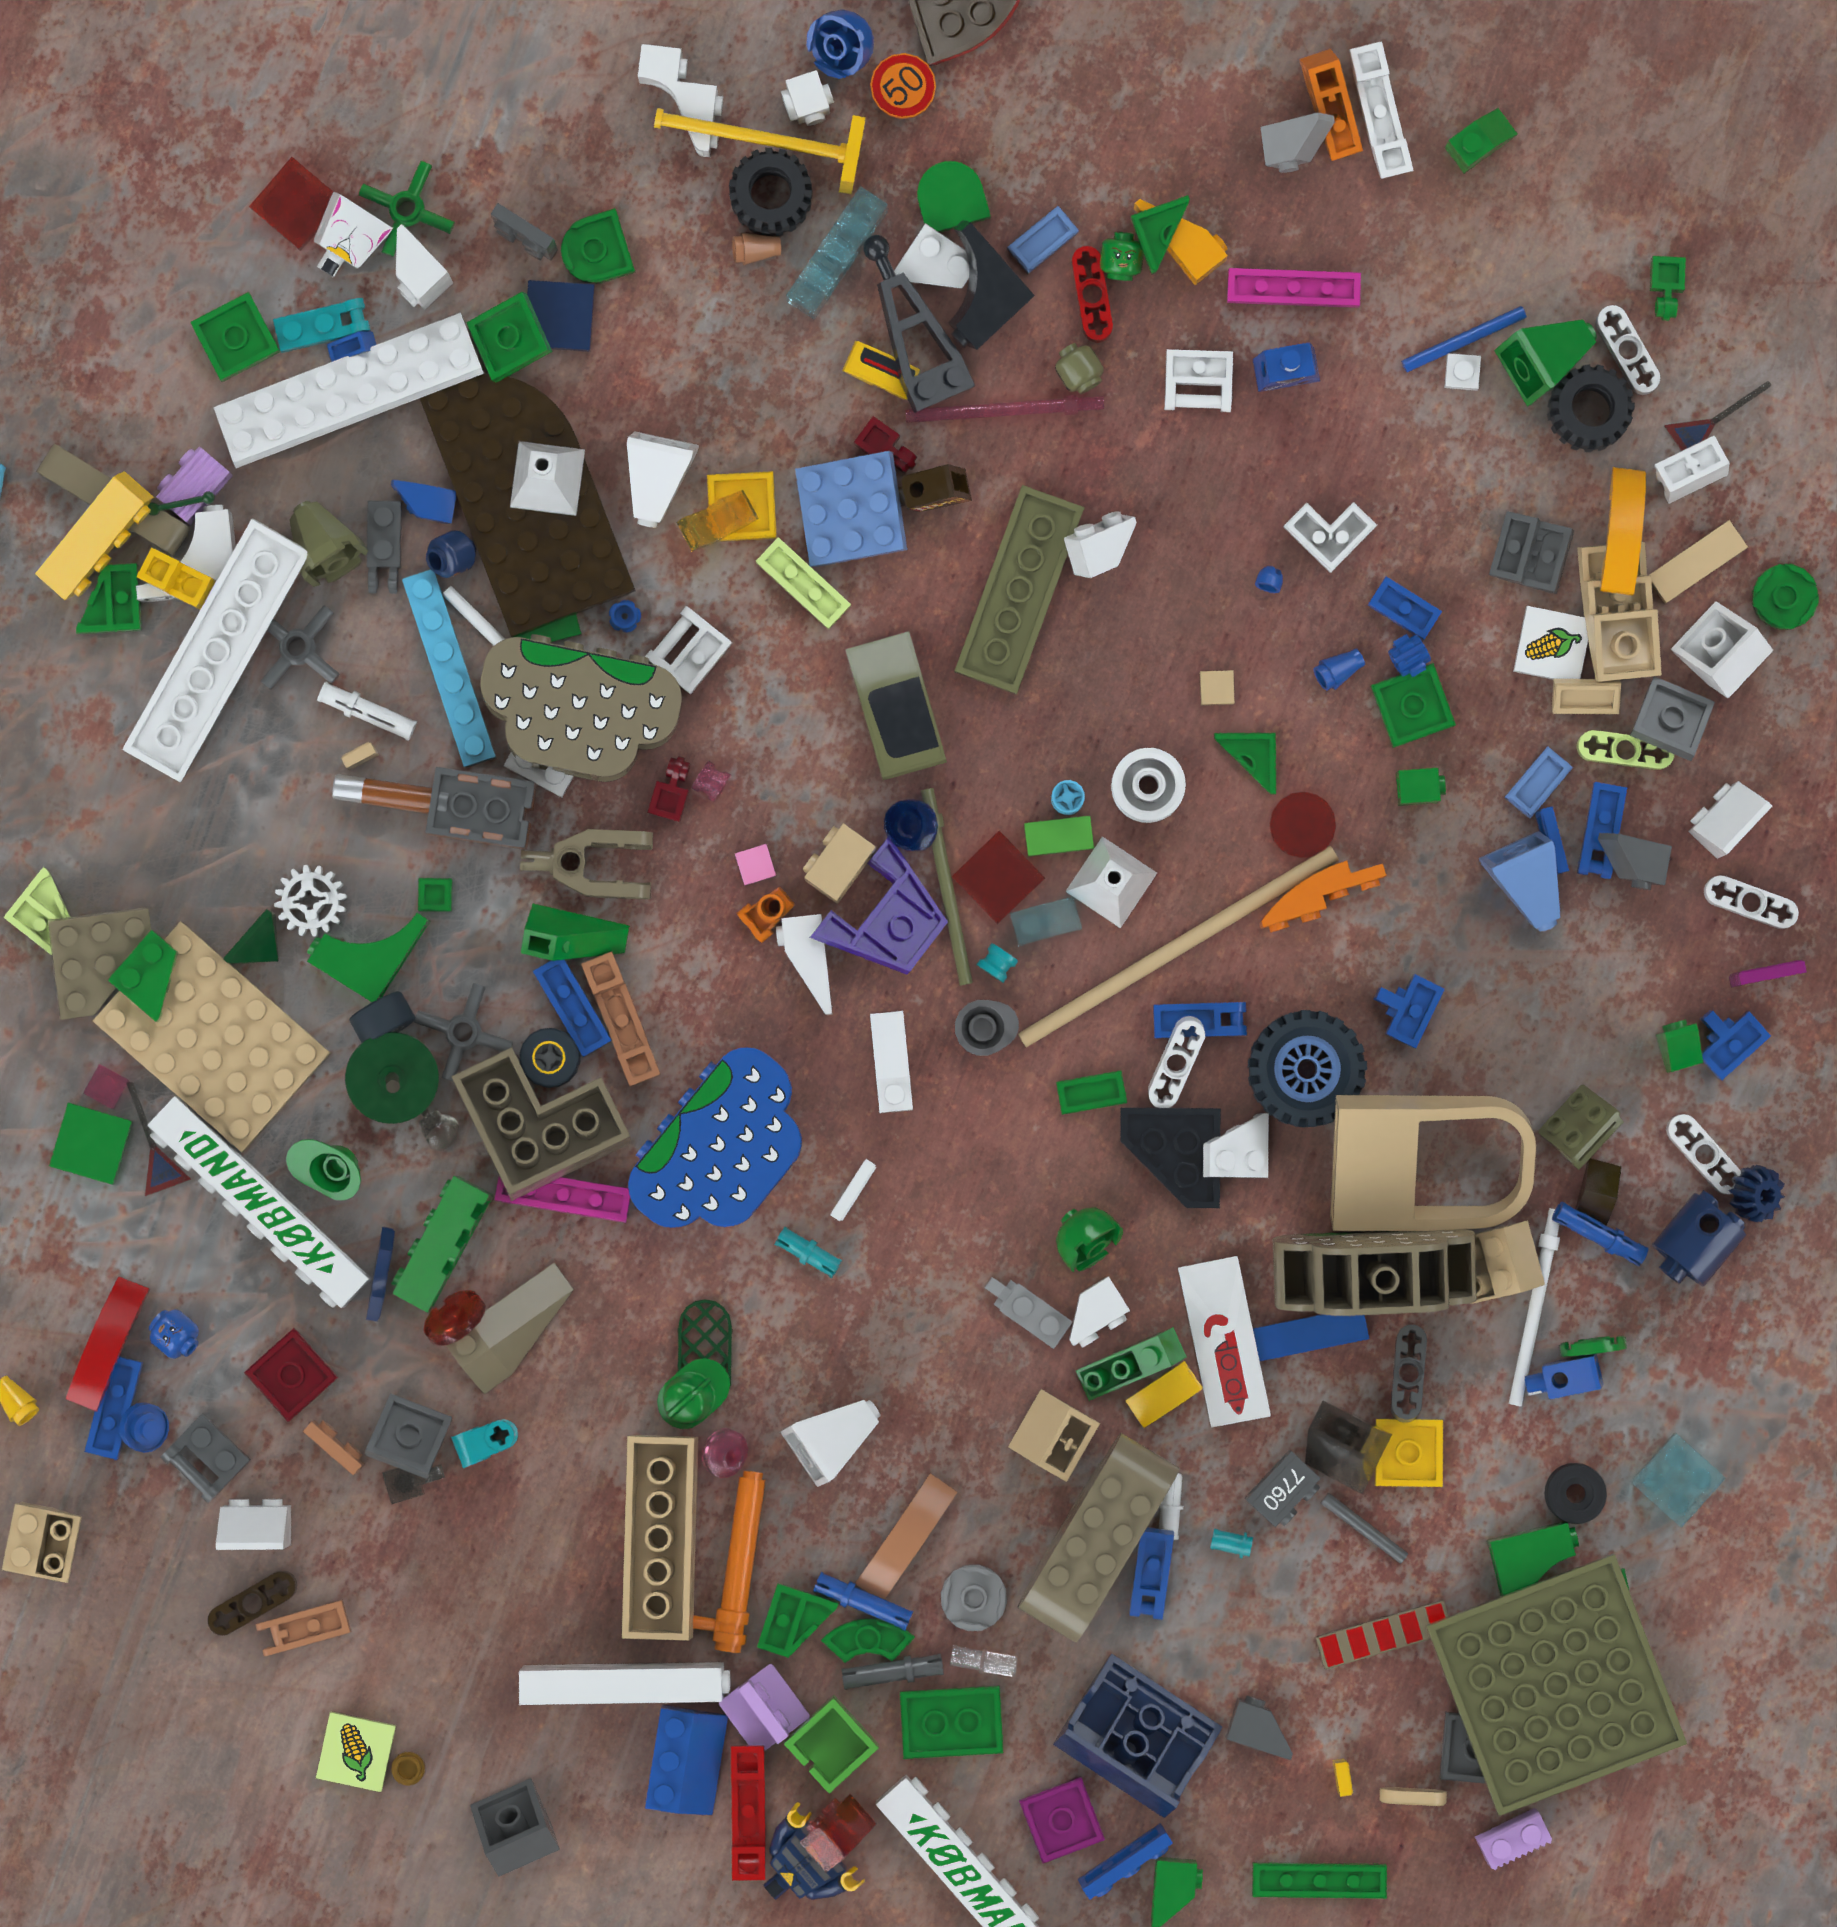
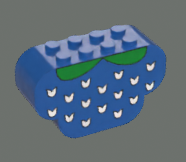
[628,1047,802,1228]

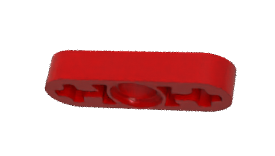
[1072,246,1113,343]

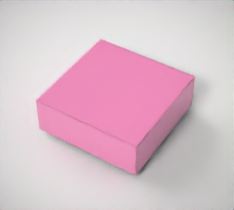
[735,844,776,886]

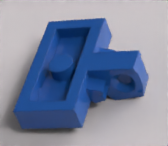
[1373,974,1445,1049]
[1700,1010,1771,1080]

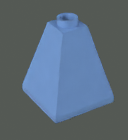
[1479,831,1561,932]

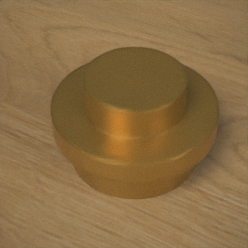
[391,1752,425,1786]

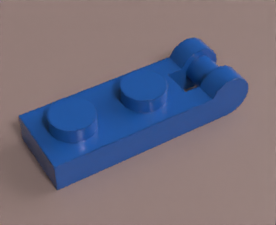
[1577,782,1627,879]
[1153,1002,1247,1038]
[1129,1527,1174,1620]

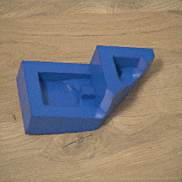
[391,480,456,524]

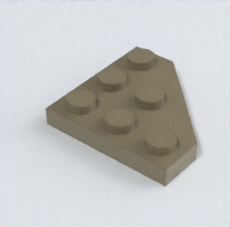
[48,907,151,1020]

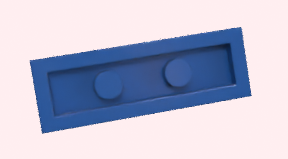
[533,960,612,1057]
[84,1356,143,1460]
[1078,1823,1173,1900]

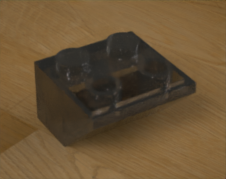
[1305,1400,1392,1494]

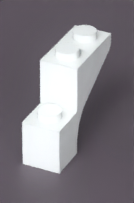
[638,44,723,157]

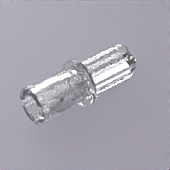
[950,1645,1018,1676]

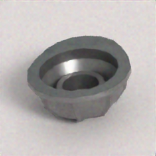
[955,1000,1019,1056]

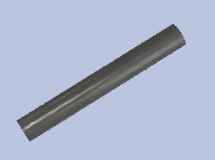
[1321,1493,1408,1564]

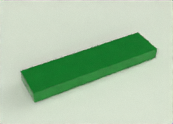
[1252,1862,1387,1899]

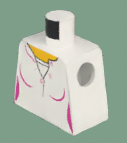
[314,192,393,277]

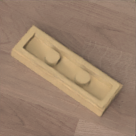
[1649,520,1748,604]

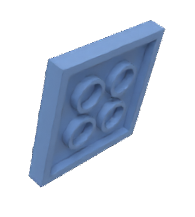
[795,451,907,567]

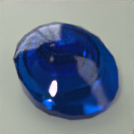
[884,799,938,852]

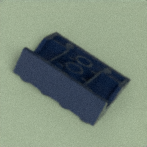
[1053,1653,1223,1818]

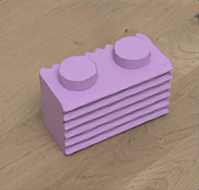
[156,447,233,525]
[1475,1808,1552,1870]

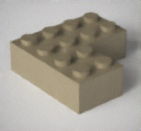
[451,1047,632,1201]

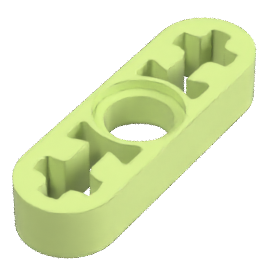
[1577,730,1674,770]

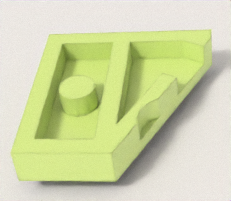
[4,867,70,955]

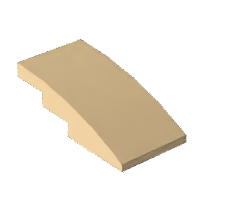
[1577,541,1662,682]

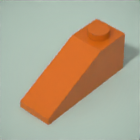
[1299,49,1363,161]

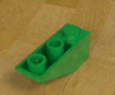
[521,903,630,961]
[1076,1327,1187,1401]

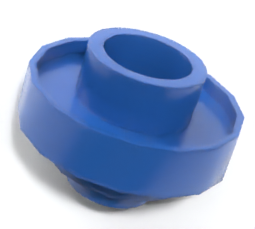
[119,1402,169,1453]

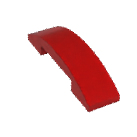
[66,1277,150,1412]
[731,1745,766,1881]

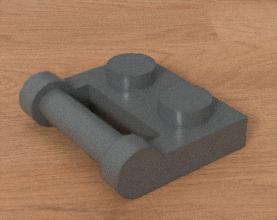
[160,1414,251,1503]

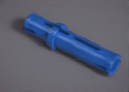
[1552,1202,1649,1266]
[813,1572,913,1631]

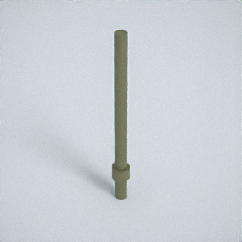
[921,788,973,986]

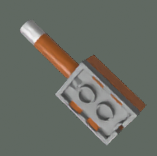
[332,767,537,850]

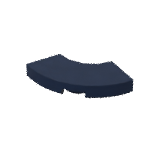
[366,1227,395,1322]

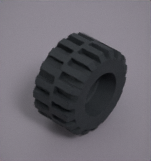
[729,148,813,236]
[1547,364,1635,452]

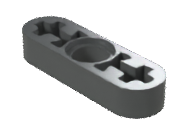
[1390,1324,1427,1423]

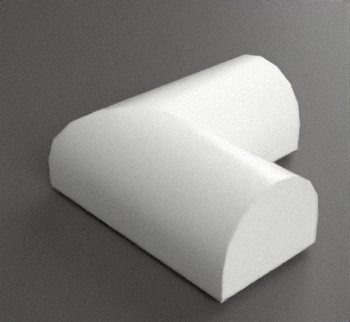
[1283,502,1377,573]

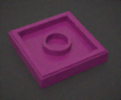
[1729,960,1807,988]
[1019,1776,1105,1864]

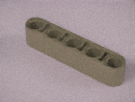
[36,443,191,556]

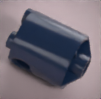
[1652,1190,1746,1287]

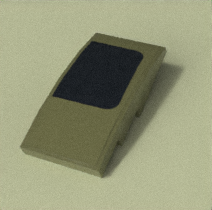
[845,631,947,780]

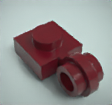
[854,416,918,474]
[647,756,691,822]

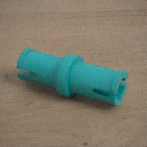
[774,1226,842,1278]

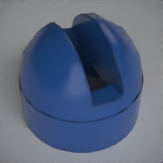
[1255,566,1283,593]

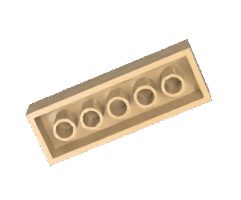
[622,1435,698,1641]

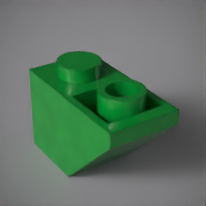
[1656,1019,1703,1073]

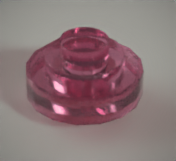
[702,1428,748,1478]

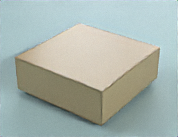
[1200,670,1235,706]
[341,742,379,771]

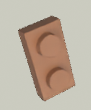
[303,1420,365,1475]

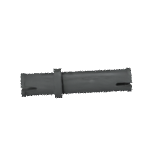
[842,1653,944,1690]

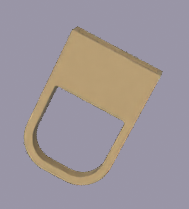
[1330,1095,1536,1231]

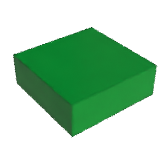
[418,878,453,912]

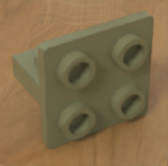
[1538,1085,1624,1170]

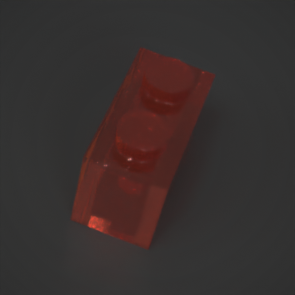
[799,1794,877,1872]

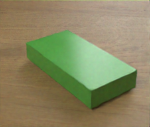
[1024,816,1094,857]

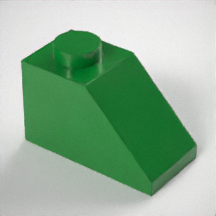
[1445,108,1518,174]
[1151,1857,1203,1927]

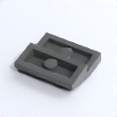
[1489,511,1574,594]

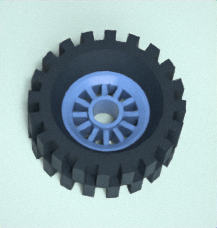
[1247,1010,1367,1128]

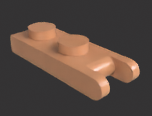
[255,1599,352,1657]

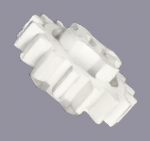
[274,865,347,937]

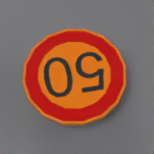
[870,53,936,119]

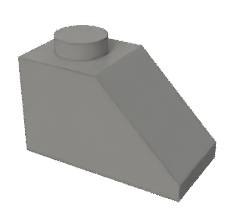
[1260,113,1335,173]

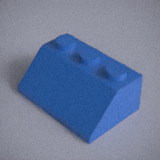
[645,1705,728,1815]

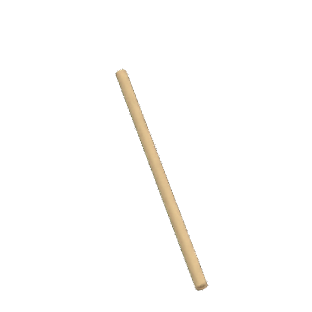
[1018,846,1339,1048]

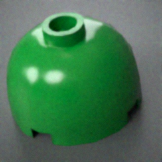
[1056,1207,1123,1272]

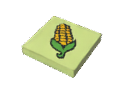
[316,1711,396,1792]

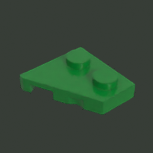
[76,563,142,634]
[108,930,178,1022]
[757,1583,839,1658]

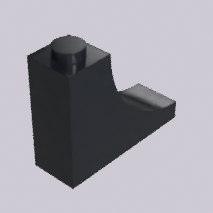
[948,220,1035,350]

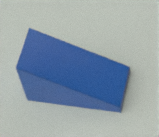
[326,331,377,362]

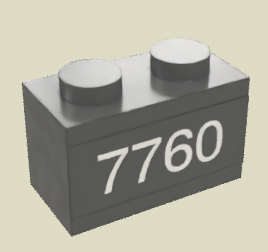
[1244,1449,1321,1528]

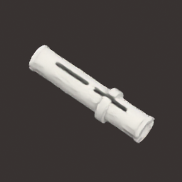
[317,681,417,741]

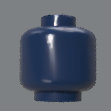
[426,530,476,578]

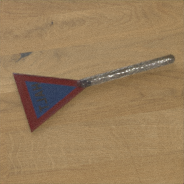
[1664,381,1771,451]
[127,1082,191,1196]

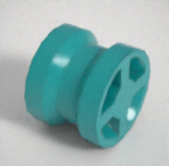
[977,943,1018,983]

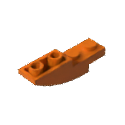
[1259,860,1387,933]

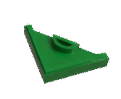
[1130,195,1190,275]
[1214,733,1276,795]

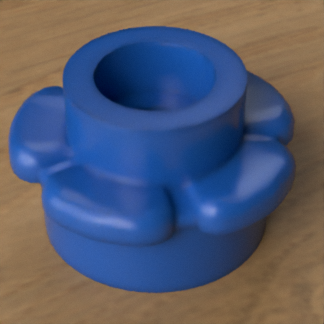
[609,600,641,633]

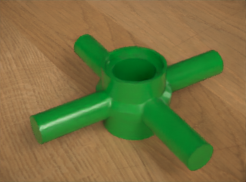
[359,161,455,257]

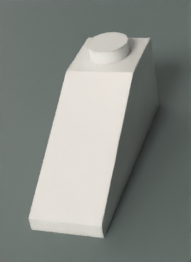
[776,914,832,1015]
[870,1011,913,1113]

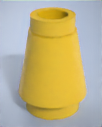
[0,1375,39,1426]

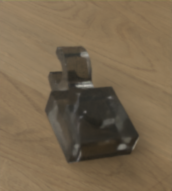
[382,1464,445,1505]

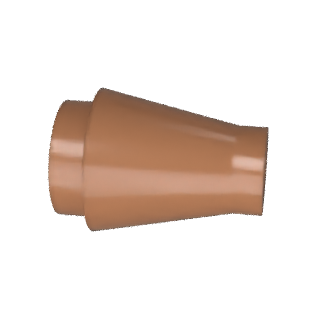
[732,232,781,265]

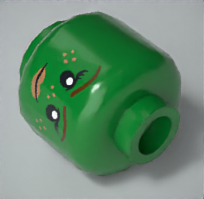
[1100,232,1144,281]

